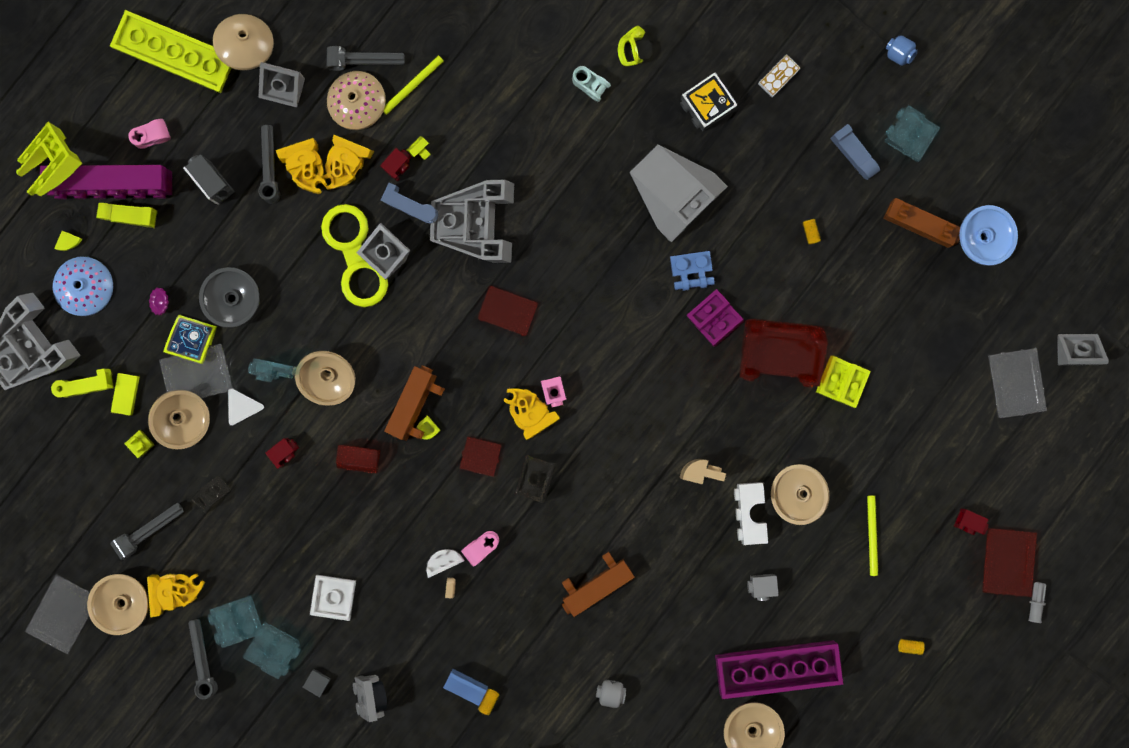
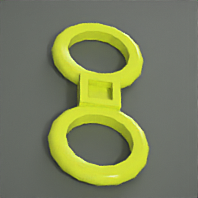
[321,204,388,307]

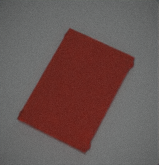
[478,286,538,336]

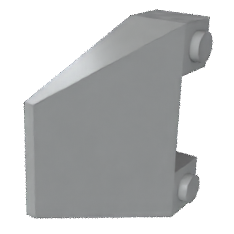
[430,180,514,263]
[0,293,81,390]

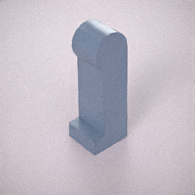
[830,124,880,180]
[381,183,438,224]

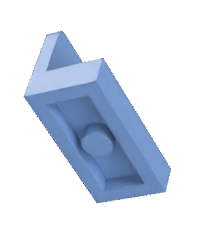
[443,669,488,706]

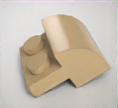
[680,459,726,484]

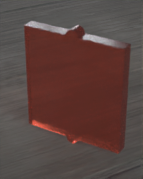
[460,437,501,477]

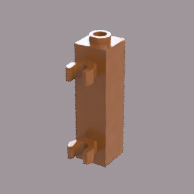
[883,198,960,248]
[384,365,445,441]
[562,552,635,617]

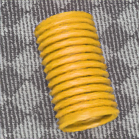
[803,219,821,244]
[898,639,924,655]
[478,689,499,715]

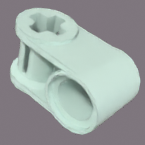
[572,66,611,102]

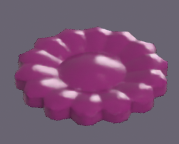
[149,288,169,315]

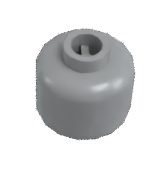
[596,680,626,708]

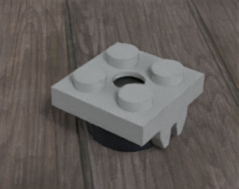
[353,675,387,722]

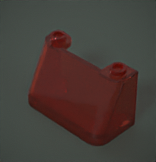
[740,319,828,387]

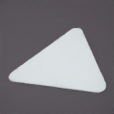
[228,389,264,425]

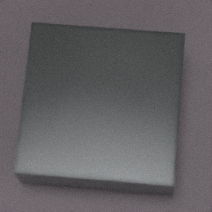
[302,669,330,697]

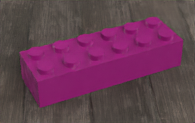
[40,165,172,199]
[715,640,843,699]

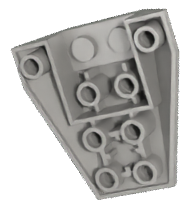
[630,145,728,242]

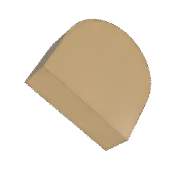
[445,578,456,598]

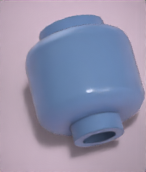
[886,35,917,66]

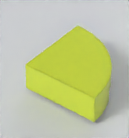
[54,231,82,251]

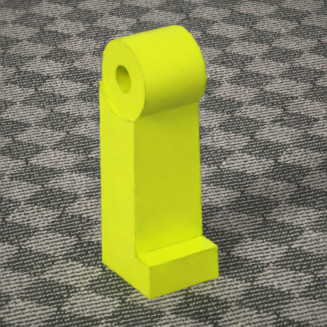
[96,203,157,228]
[51,369,114,397]

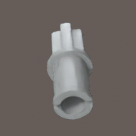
[1028,582,1046,623]

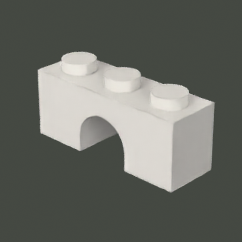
[734,482,768,545]

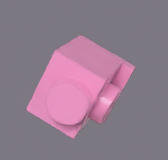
[541,377,566,407]

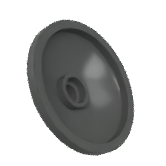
[199,267,260,328]

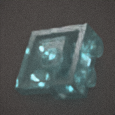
[884,105,940,162]
[248,358,297,382]
[208,595,263,648]
[243,622,301,679]

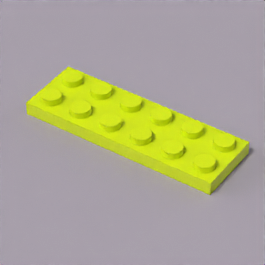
[110,10,231,93]

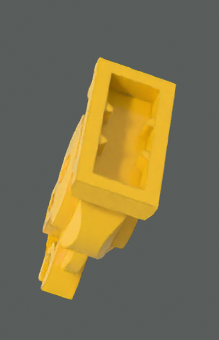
[322,135,374,190]
[276,138,327,194]
[504,389,560,440]
[147,574,205,617]

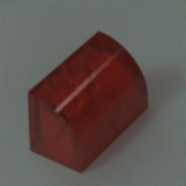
[336,445,380,474]

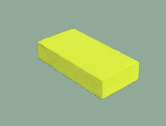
[111,373,140,416]

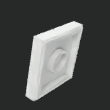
[310,575,356,621]

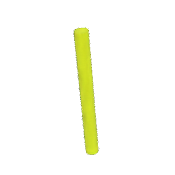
[383,55,444,115]
[867,495,878,576]

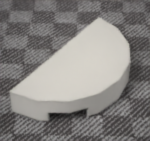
[426,549,465,578]

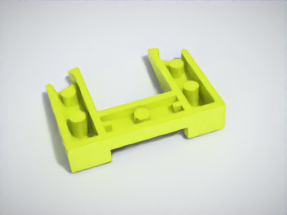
[16,122,82,196]

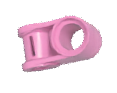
[129,119,171,149]
[461,531,499,567]

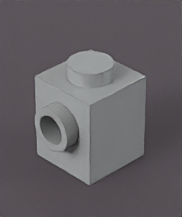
[747,574,778,601]

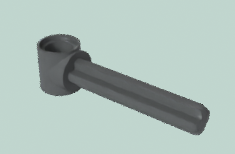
[327,46,405,71]
[258,125,281,204]
[110,503,184,560]
[188,619,218,699]

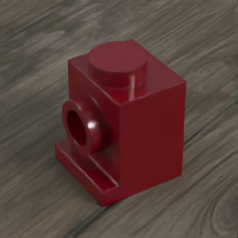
[380,148,411,182]
[265,438,299,469]
[953,508,989,535]

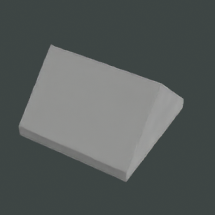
[259,62,305,107]
[356,223,410,280]
[1057,334,1109,365]

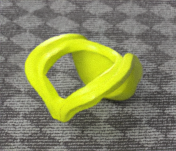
[618,26,645,66]

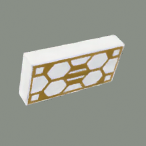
[758,54,800,97]

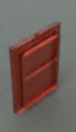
[982,528,1037,597]

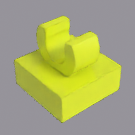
[406,136,431,160]
[124,430,154,458]

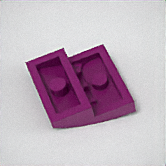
[687,289,744,347]

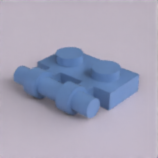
[670,251,714,291]

